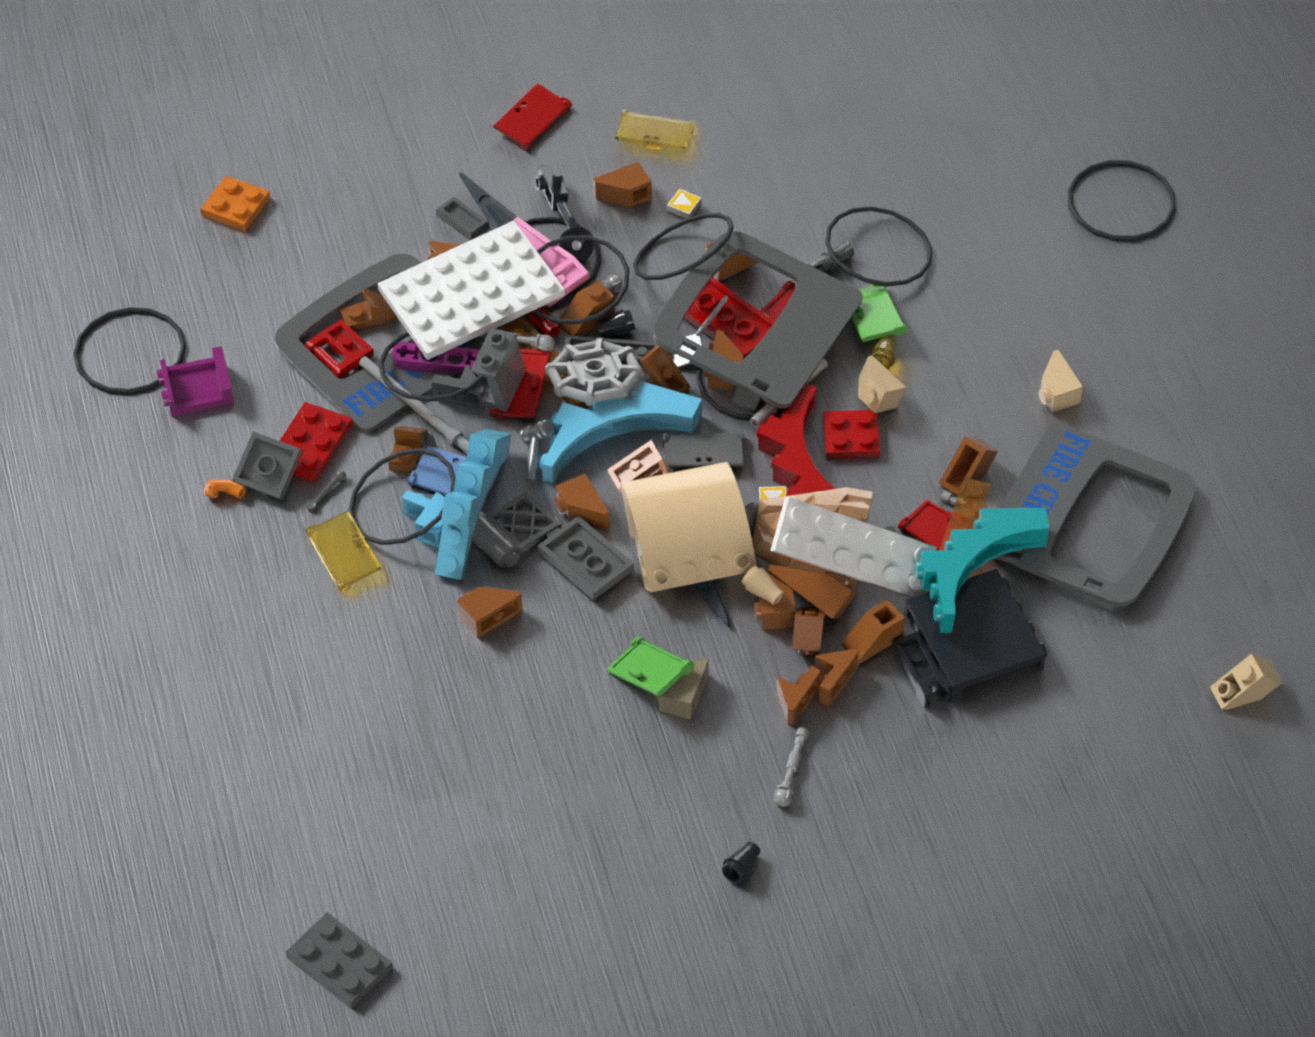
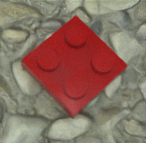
[823,410,880,460]

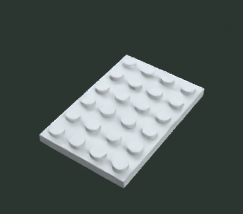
[378,221,565,360]

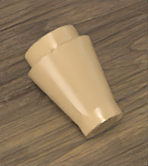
[742,566,784,605]

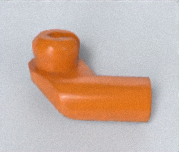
[204,479,246,499]

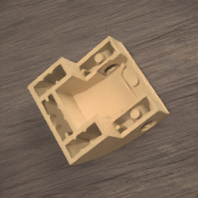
[620,462,757,592]

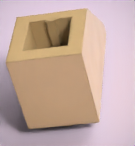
[1210,653,1282,710]

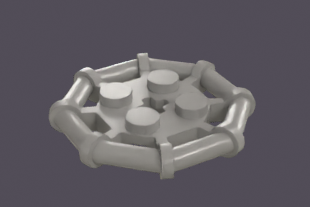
[545,338,645,406]

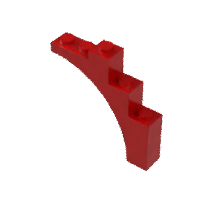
[756,383,836,496]

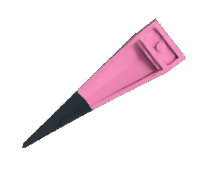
[459,172,590,307]

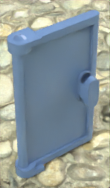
[408,446,500,509]

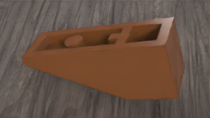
[767,564,858,619]

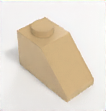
[1039,349,1083,413]
[858,356,906,413]

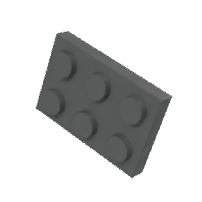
[538,516,634,600]
[286,912,393,1009]

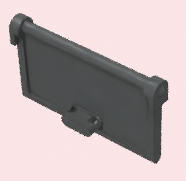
[662,431,744,469]

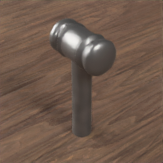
[520,420,555,483]

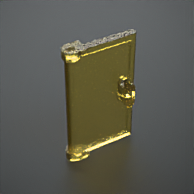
[615,110,696,151]
[305,511,382,592]

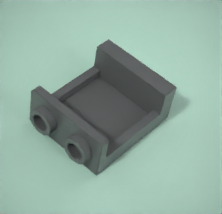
[471,328,527,412]

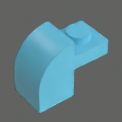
[402,490,445,549]

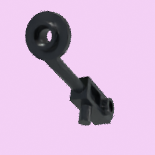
[535,165,594,263]

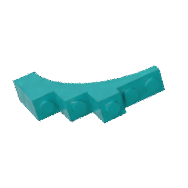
[915,508,1050,633]

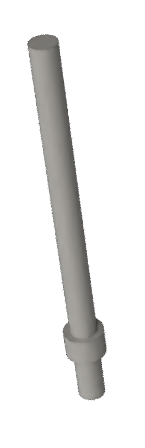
[359,356,469,454]

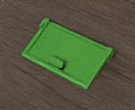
[851,280,907,342]
[607,636,695,697]

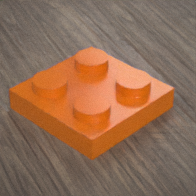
[201,176,270,231]

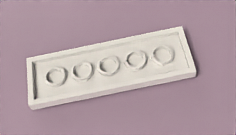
[771,497,937,598]

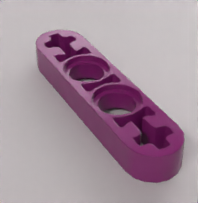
[392,342,480,376]

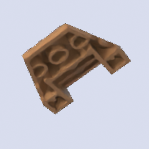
[752,487,873,590]

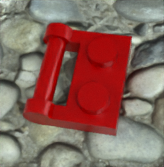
[305,319,374,379]

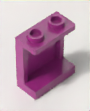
[156,346,234,416]

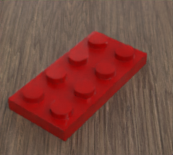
[684,278,775,358]

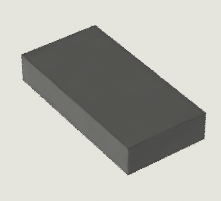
[436,197,490,240]

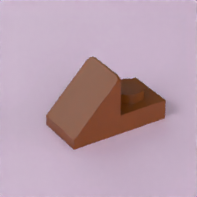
[339,288,397,332]
[640,345,691,393]
[388,426,428,473]
[815,649,859,707]
[777,666,821,727]

